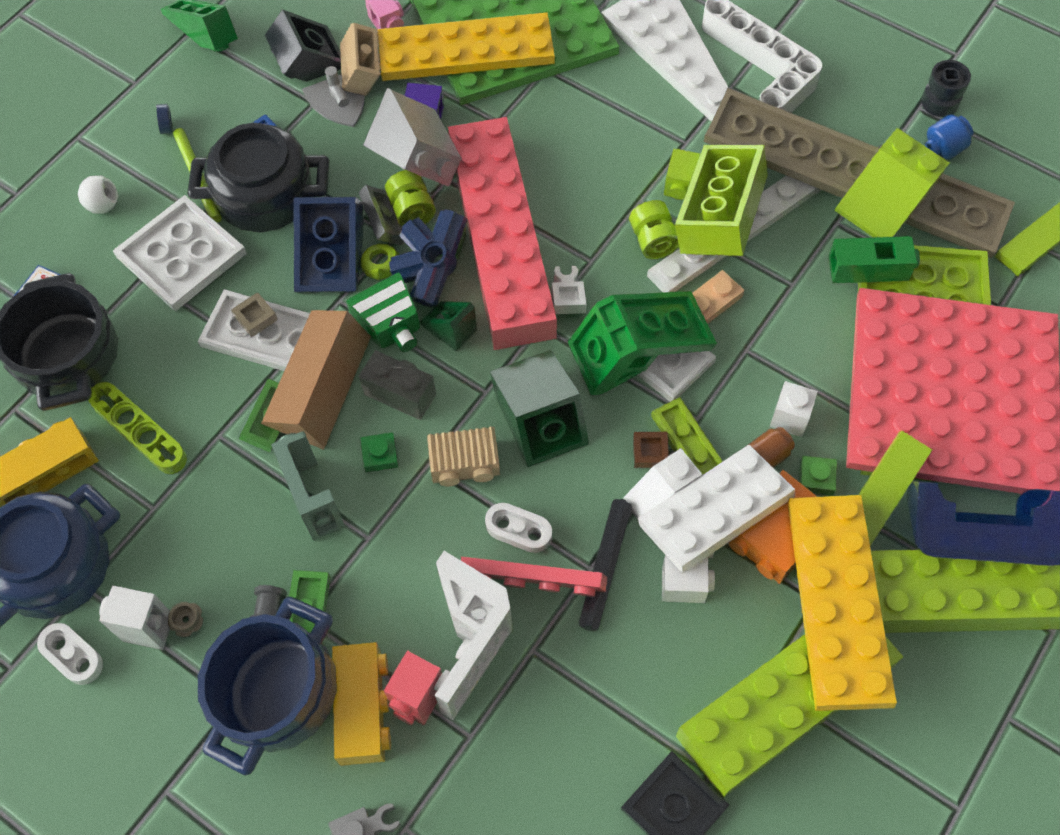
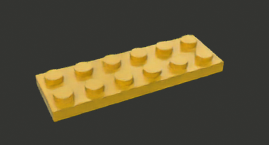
[377,12,555,81]
[788,495,897,711]

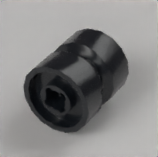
[921,60,971,117]

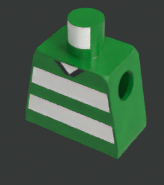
[346,272,420,352]

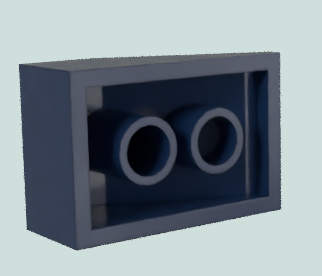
[294,197,364,292]

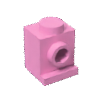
[365,0,404,29]

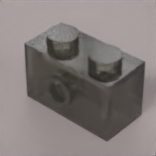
[359,350,436,420]

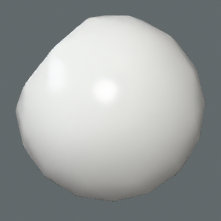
[77,175,118,214]

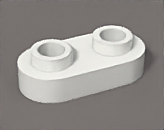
[485,503,552,553]
[37,623,103,685]

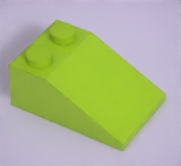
[834,128,950,237]

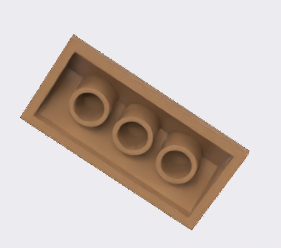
[261,310,371,450]

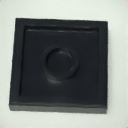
[621,751,730,835]

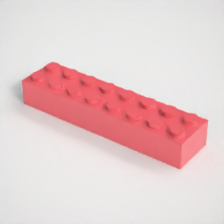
[448,117,557,350]

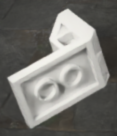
[434,551,513,720]

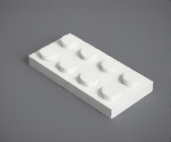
[638,445,795,574]

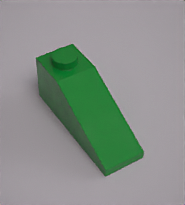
[161,0,238,52]

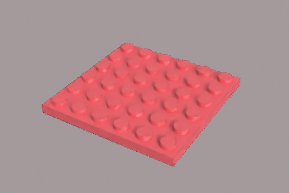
[846,288,1060,499]

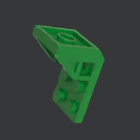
[568,291,717,395]

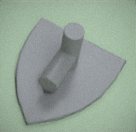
[302,66,364,127]

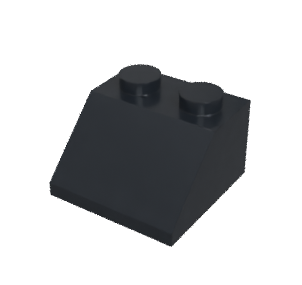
[265,9,341,82]

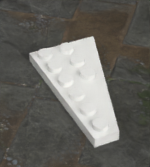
[601,0,728,122]

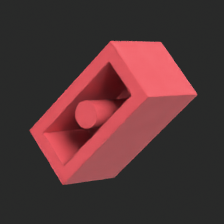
[384,651,442,725]

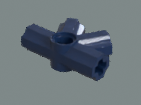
[389,209,468,308]

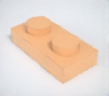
[693,270,745,324]

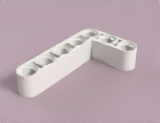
[702,0,822,113]

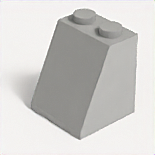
[363,88,462,186]

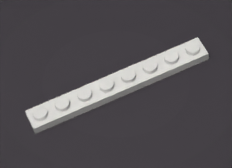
[647,176,821,292]

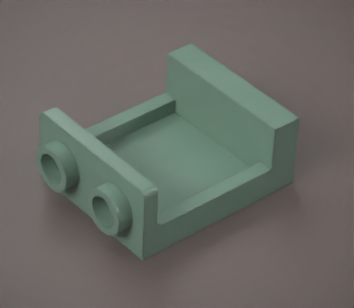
[271,431,345,541]

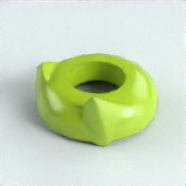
[360,243,400,280]

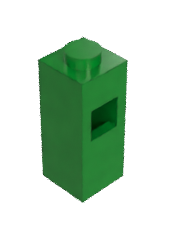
[828,236,920,283]

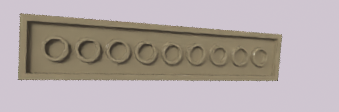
[703,88,1015,258]

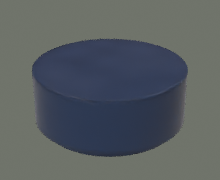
[156,104,173,134]

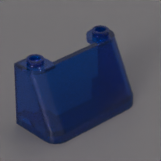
[907,481,1060,566]

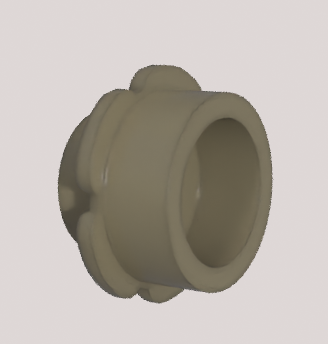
[168,602,203,637]

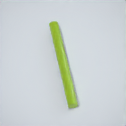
[173,128,222,223]

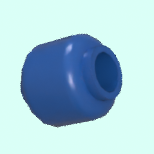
[925,114,974,160]

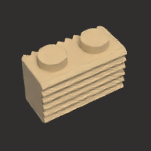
[340,23,381,96]
[427,426,500,487]

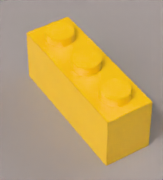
[0,417,99,507]
[332,642,391,766]

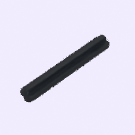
[578,499,632,631]

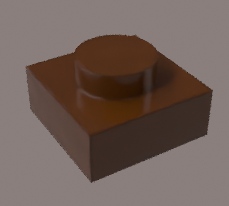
[633,431,669,468]

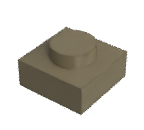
[231,292,278,338]

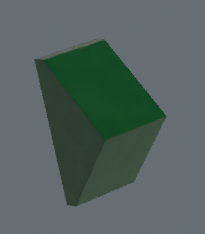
[419,301,477,351]

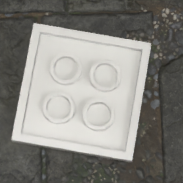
[113,195,247,311]

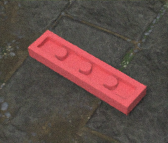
[461,556,607,597]

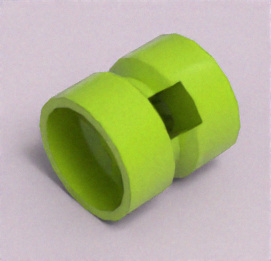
[385,170,436,226]
[629,200,679,259]

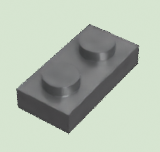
[358,185,404,246]

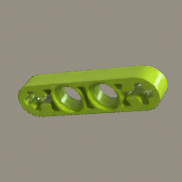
[88,382,187,474]

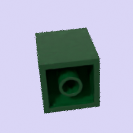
[490,350,589,467]

